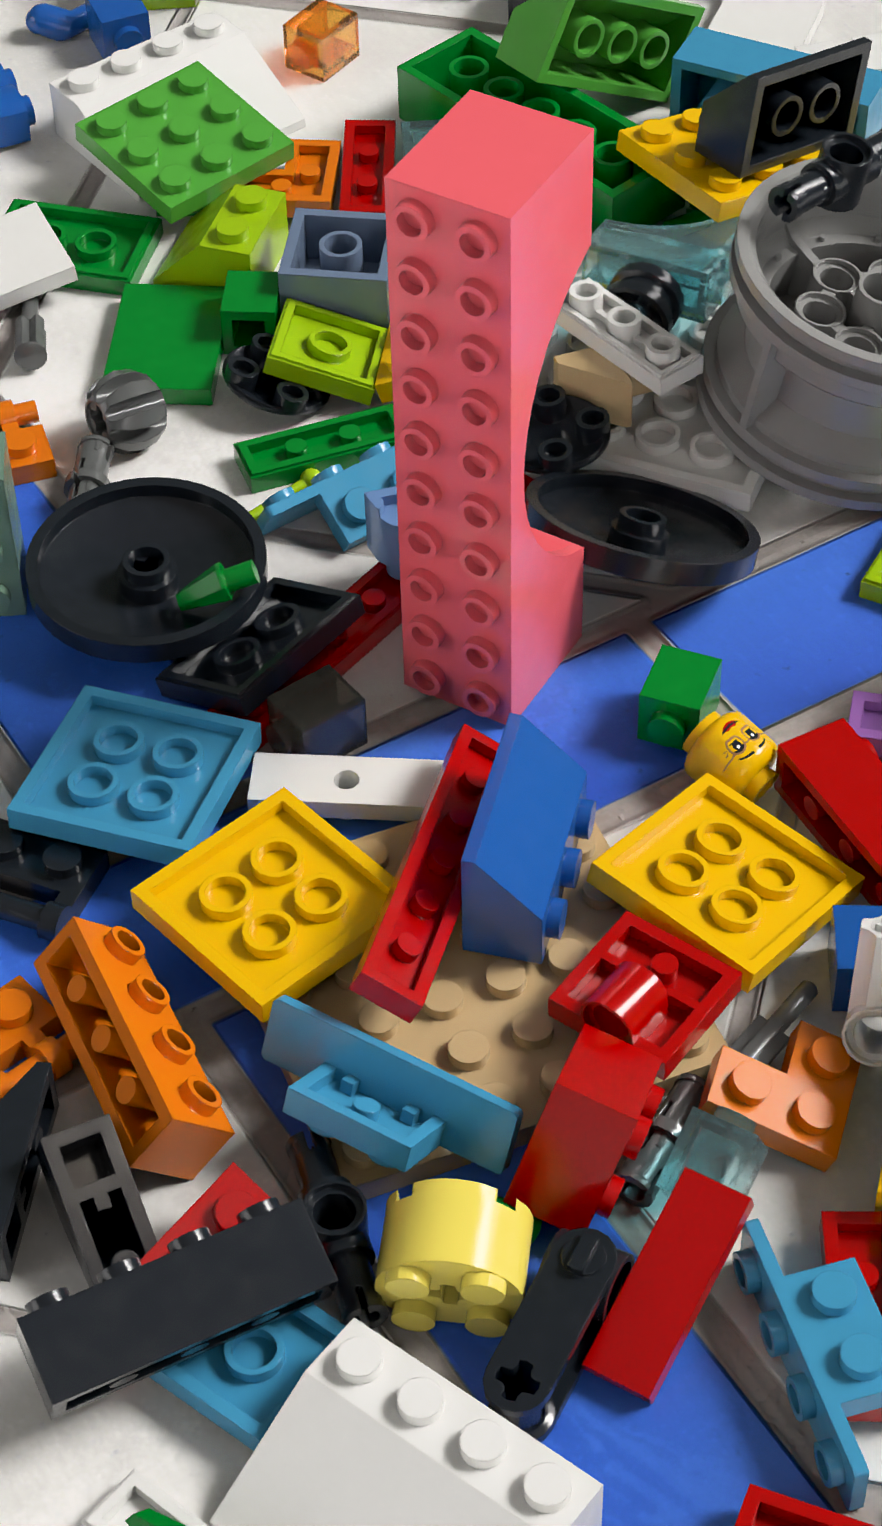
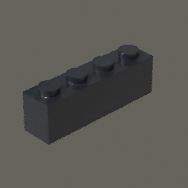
[16,1197,338,1420]

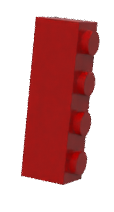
[774,718,882,906]

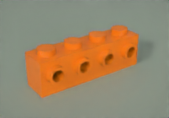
[33,916,235,1180]

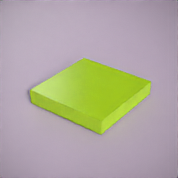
[263,298,388,406]

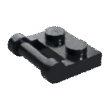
[0,818,110,941]

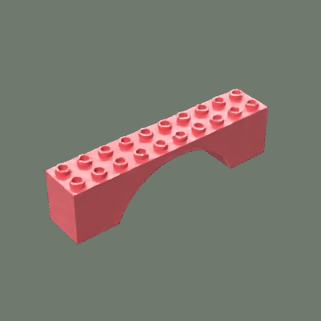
[384,89,594,725]

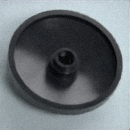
[525,469,761,586]
[25,477,268,663]

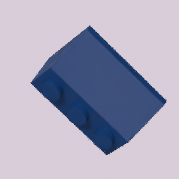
[461,713,596,964]

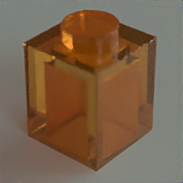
[283,0,359,82]

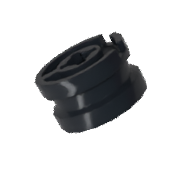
[606,262,684,333]

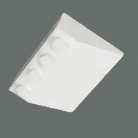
[49,11,306,203]
[209,1318,604,1526]

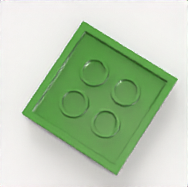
[75,61,294,224]

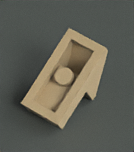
[553,347,653,427]

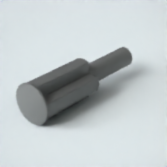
[14,296,47,370]
[729,980,818,1065]

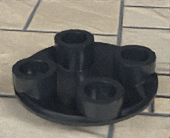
[222,333,331,416]
[524,384,611,475]

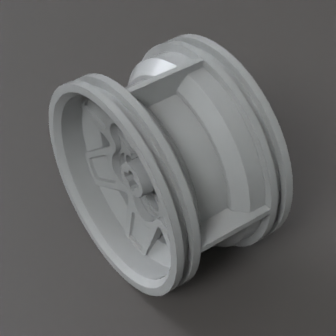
[696,158,882,511]

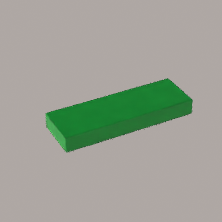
[233,403,395,494]

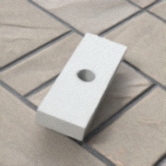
[556,277,704,396]
[247,752,444,822]

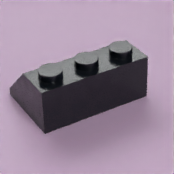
[695,37,872,178]

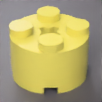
[374,1178,534,1338]

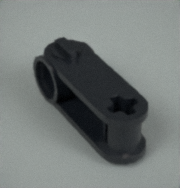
[483,1227,635,1442]

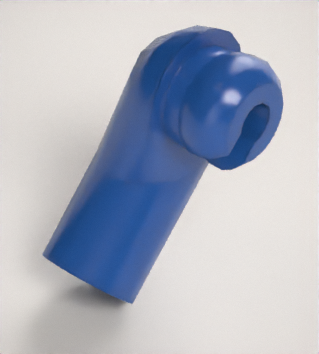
[26,3,88,41]

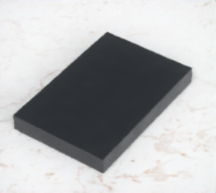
[155,577,366,717]

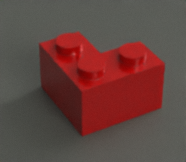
[503,1023,665,1230]

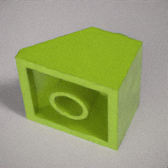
[153,184,288,286]

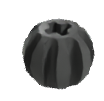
[85,369,167,455]

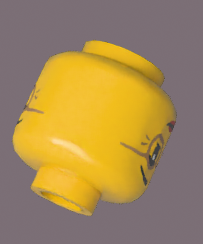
[682,711,779,803]

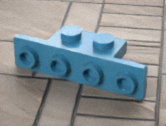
[256,441,396,552]
[262,995,523,1174]
[732,1218,882,1511]

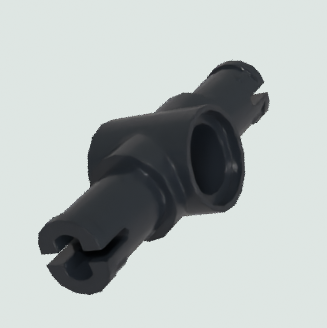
[768,129,882,223]
[285,1129,389,1329]

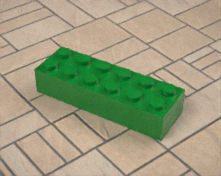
[397,27,685,241]

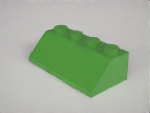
[495,0,705,102]

